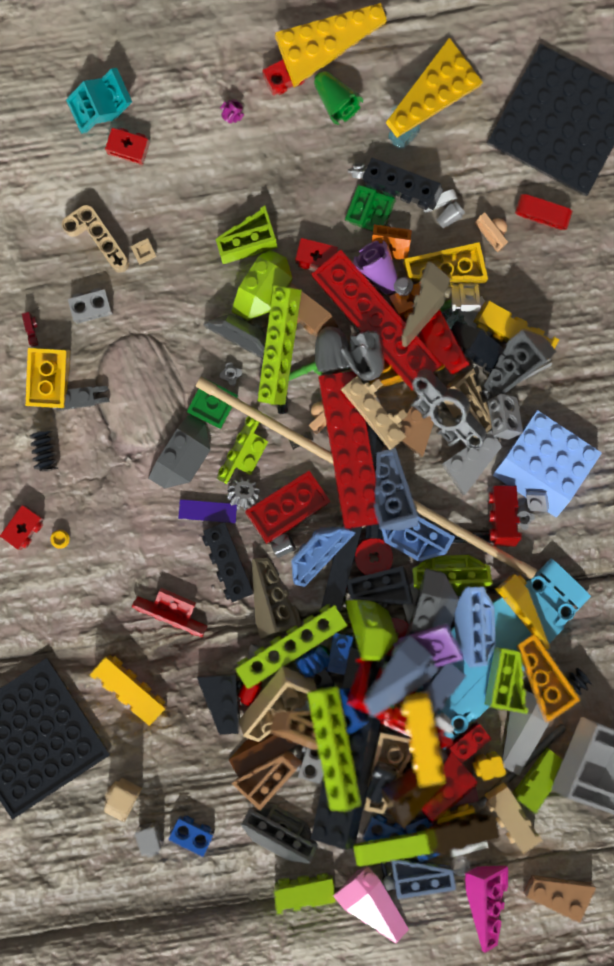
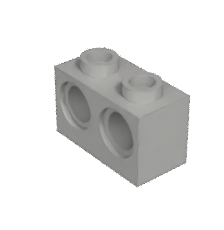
[68,288,113,324]
[488,394,523,439]
[296,746,323,784]
[135,821,164,857]

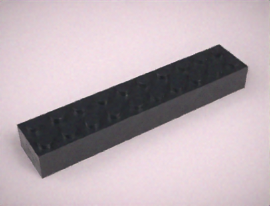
[311,647,393,850]

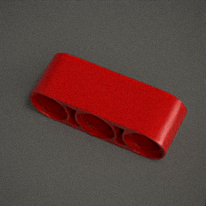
[515,194,573,230]

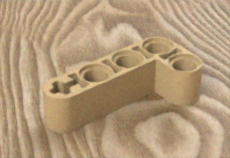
[62,205,129,273]

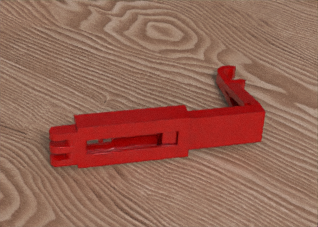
[346,658,453,749]

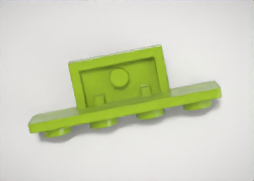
[217,416,269,484]

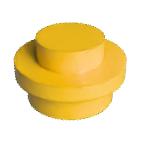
[50,530,70,549]

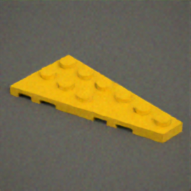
[275,3,387,88]
[386,38,483,138]

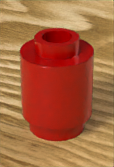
[238,681,263,706]

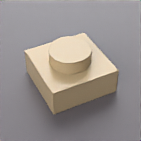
[131,238,157,265]

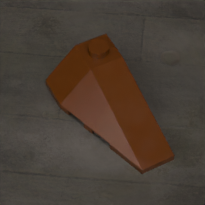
[229,733,298,776]

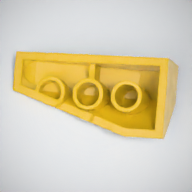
[495,574,550,650]

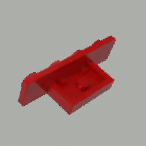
[132,588,208,637]

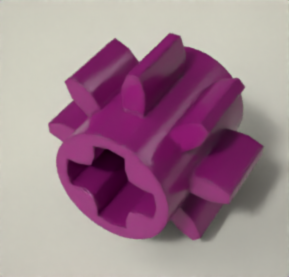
[220,99,245,123]

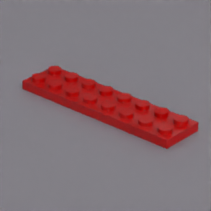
[311,249,442,391]
[318,371,379,529]

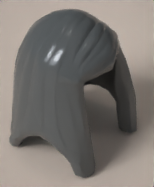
[315,326,351,372]
[340,330,384,381]

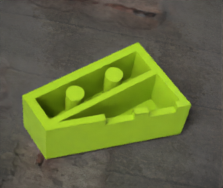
[274,873,335,915]

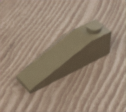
[402,262,452,347]

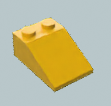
[25,348,70,408]

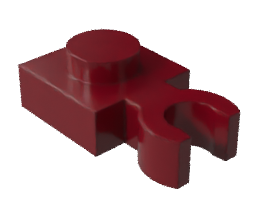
[21,312,39,347]

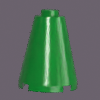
[314,71,363,125]

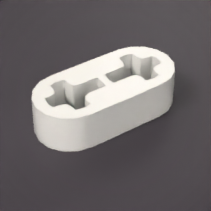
[423,189,458,212]

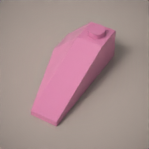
[333,866,409,943]

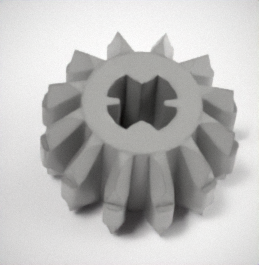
[227,477,260,511]

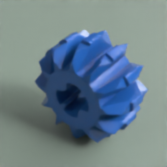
[295,646,330,677]

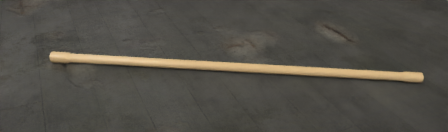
[196,377,537,579]

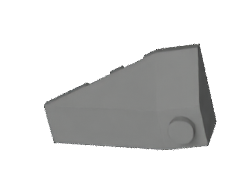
[502,691,550,775]

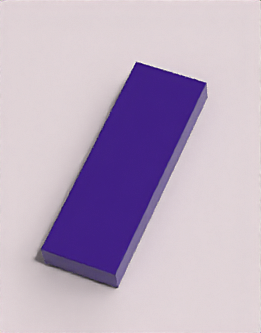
[178,500,237,523]

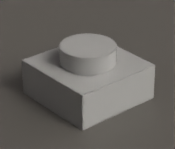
[526,491,549,512]

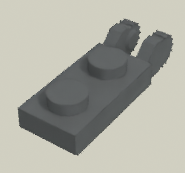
[56,386,110,411]

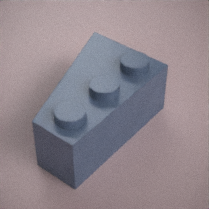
[415,663,466,720]
[391,858,456,899]

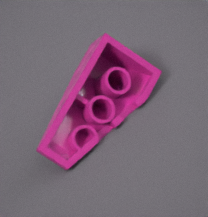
[465,865,508,953]

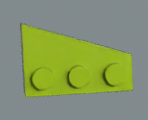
[215,205,277,264]
[484,647,528,714]
[512,748,563,814]

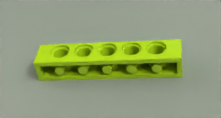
[258,286,302,405]
[236,604,347,689]
[307,687,361,811]

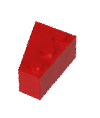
[488,486,521,547]
[421,752,477,824]

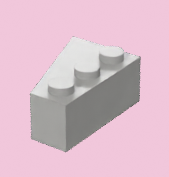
[441,431,502,496]

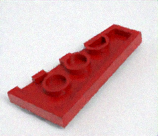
[405,309,469,374]

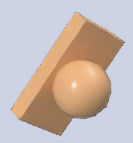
[475,213,508,252]
[309,402,326,434]

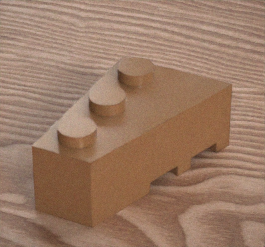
[288,283,338,338]
[270,712,318,750]

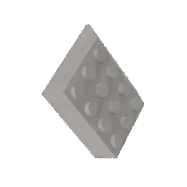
[551,717,614,814]

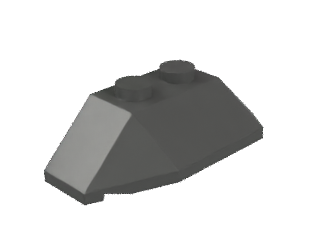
[203,314,266,359]
[148,414,211,489]
[406,568,459,636]
[241,804,318,863]

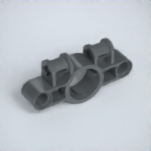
[410,369,486,449]

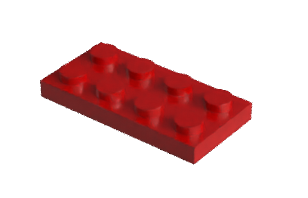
[245,471,331,544]

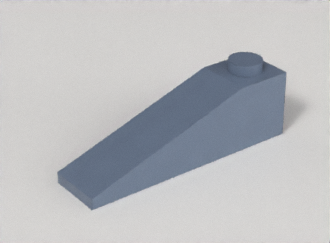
[375,448,418,531]
[364,635,438,717]

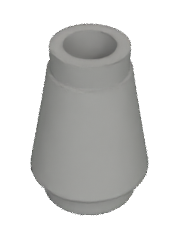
[436,201,465,228]

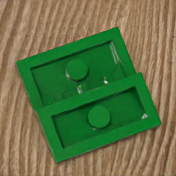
[345,185,396,232]

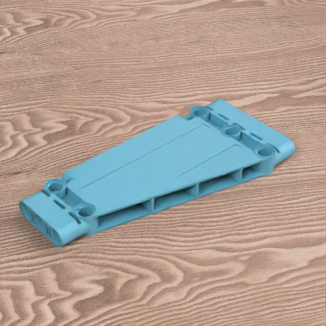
[401,558,591,750]

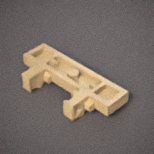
[341,377,407,450]

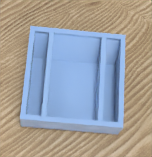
[492,410,602,518]

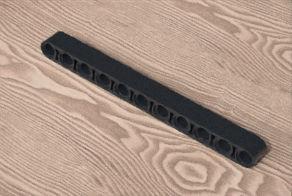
[319,425,384,614]

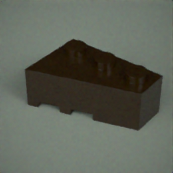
[381,767,446,828]
[425,812,500,856]

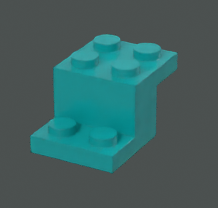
[66,68,132,134]

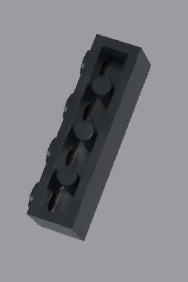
[362,158,443,210]
[202,522,254,603]

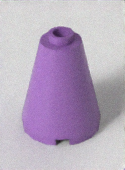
[353,241,398,294]

